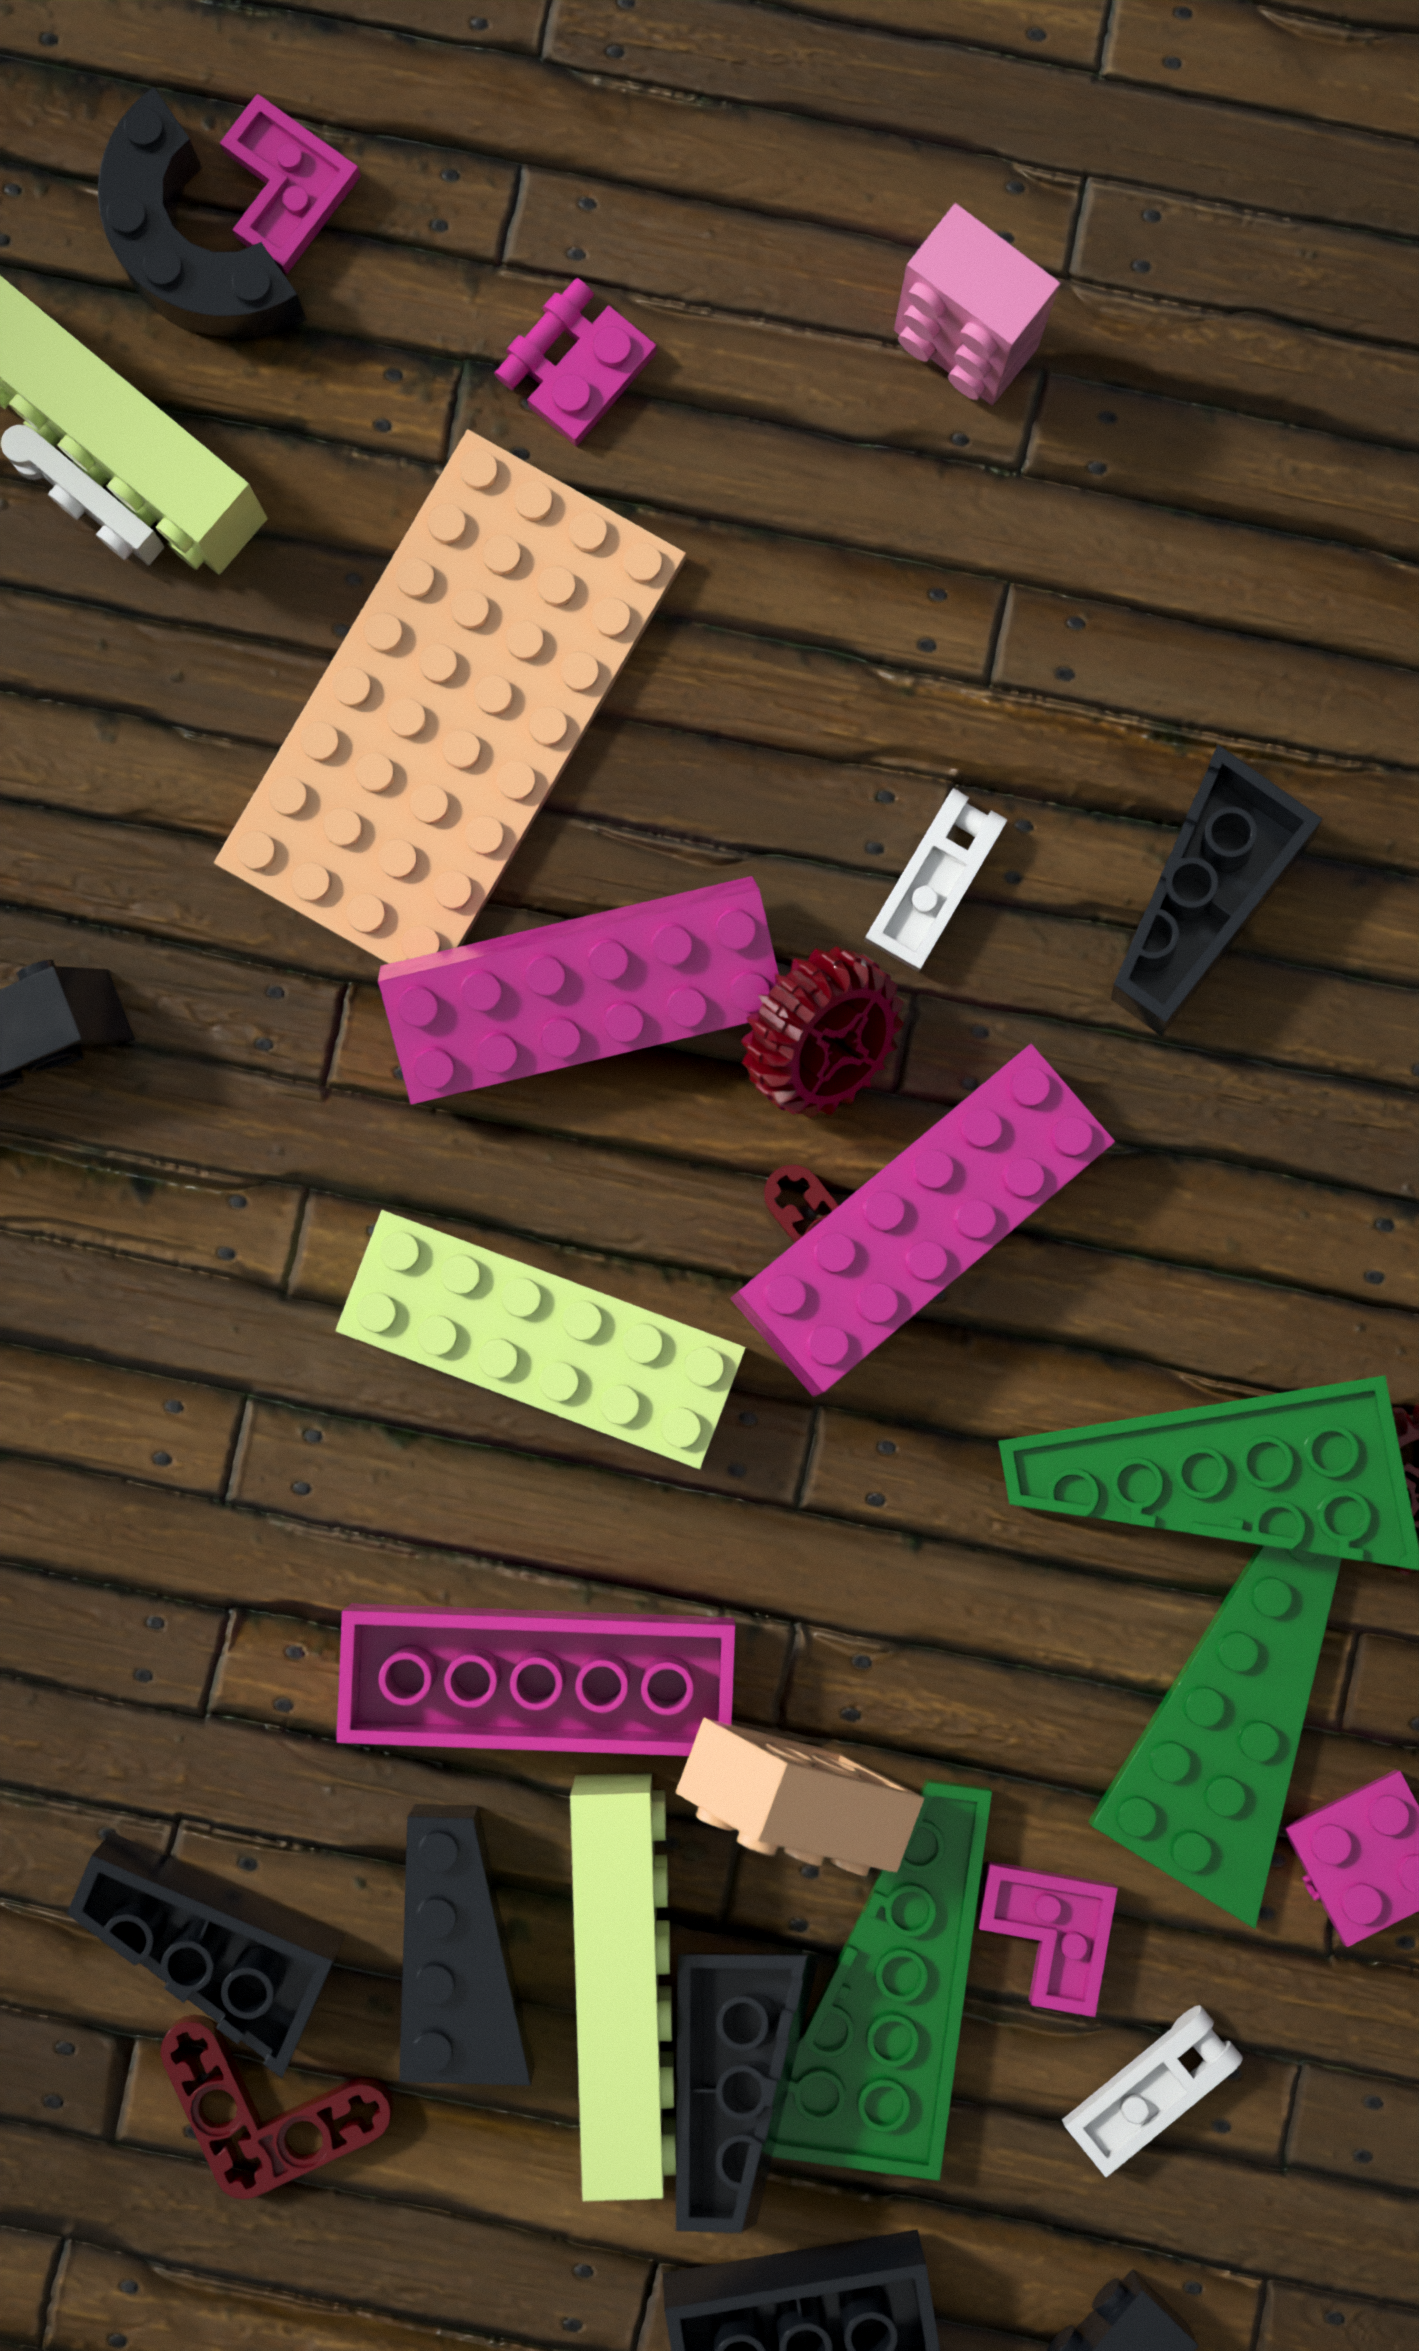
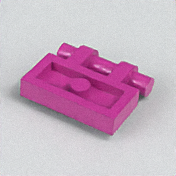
[494,278,657,447]

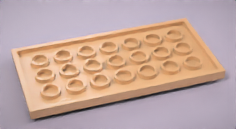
[214,429,686,964]

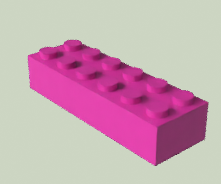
[378,876,779,1105]
[730,1044,1115,1397]
[336,1603,735,1756]

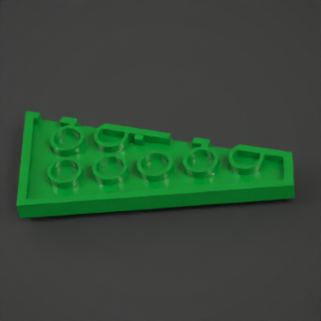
[998,1375,1419,1570]
[1088,1545,1342,1929]
[772,1778,992,2181]

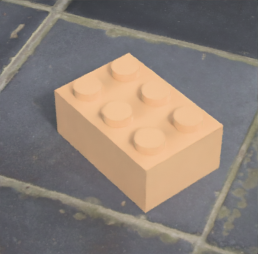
[676,1718,924,1876]

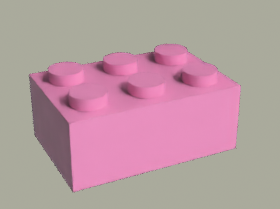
[894,203,1060,406]

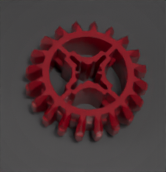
[741,946,904,1119]

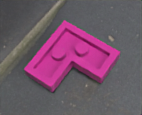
[220,94,361,275]
[977,1861,1118,2017]

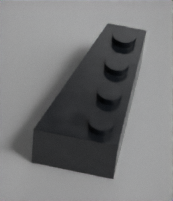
[1111,744,1322,1036]

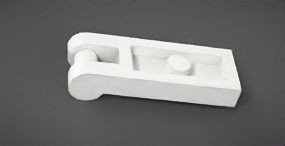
[1,425,165,566]
[864,788,1008,972]
[1062,2005,1243,2178]

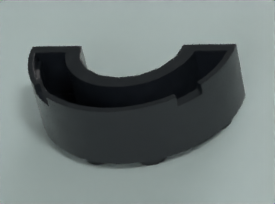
[98,87,307,341]

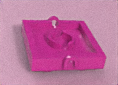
[1283,1769,1419,1947]

